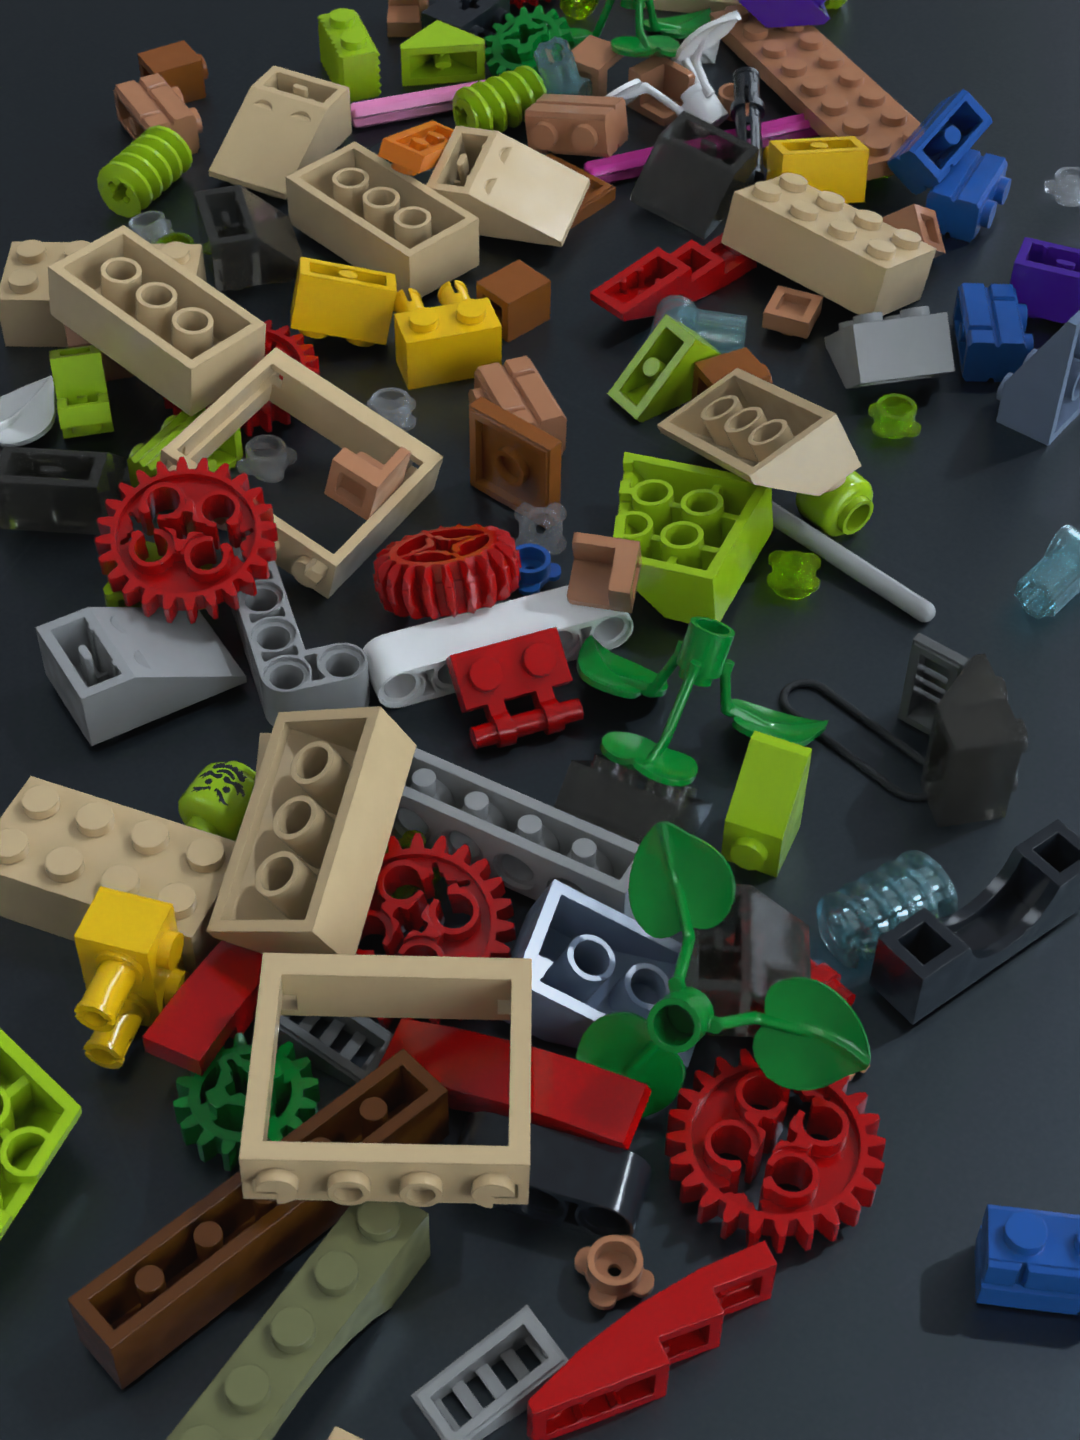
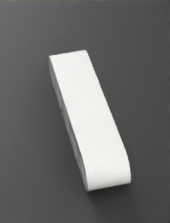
[363,585,634,708]

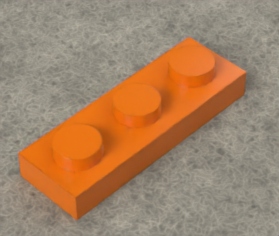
[378,120,454,176]

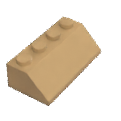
[657,368,862,496]
[206,706,417,955]

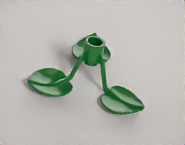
[569,0,711,58]
[576,616,829,787]
[576,821,871,1118]

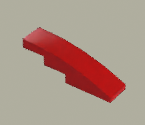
[590,233,757,322]
[142,940,263,1076]
[378,1018,652,1150]
[527,1240,777,1440]

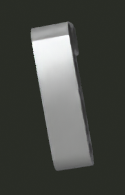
[231,547,370,726]

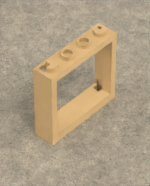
[160,347,444,599]
[239,953,532,1208]

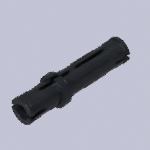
[730,67,765,188]

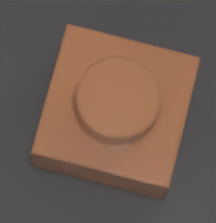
[762,285,823,339]

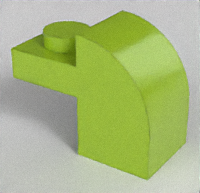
[49,345,114,439]

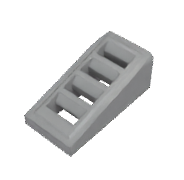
[411,1305,568,1440]

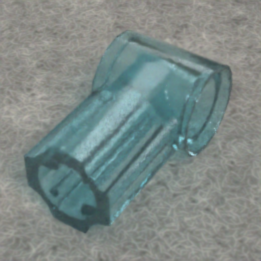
[534,37,593,96]
[648,295,748,354]
[1015,524,1080,620]

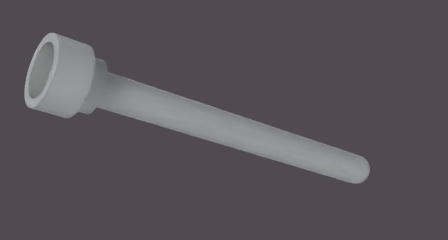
[772,501,936,622]

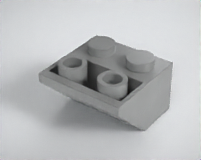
[824,306,955,389]

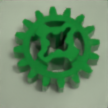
[484,5,575,83]
[173,1033,320,1172]

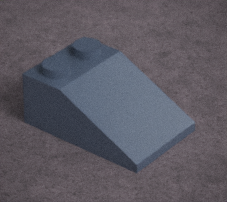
[996,310,1080,446]
[503,879,721,1070]

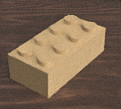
[285,141,479,301]
[721,173,937,316]
[48,225,266,416]
[0,240,207,347]
[0,776,236,975]

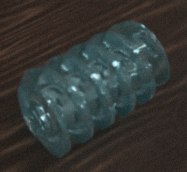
[816,850,959,969]

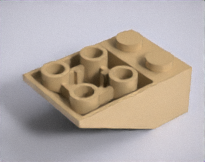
[209,66,352,200]
[426,126,590,247]

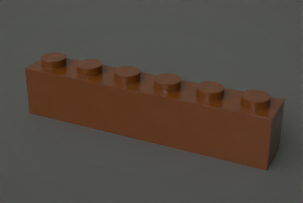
[68,1049,449,1390]

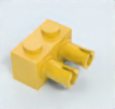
[763,136,870,205]
[290,257,397,347]
[393,280,502,390]
[74,886,190,1069]

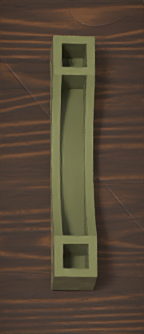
[166,1201,431,1440]

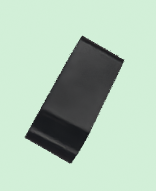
[457,1111,652,1238]

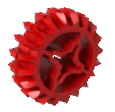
[373,523,522,620]

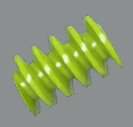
[452,66,547,133]
[97,125,193,218]

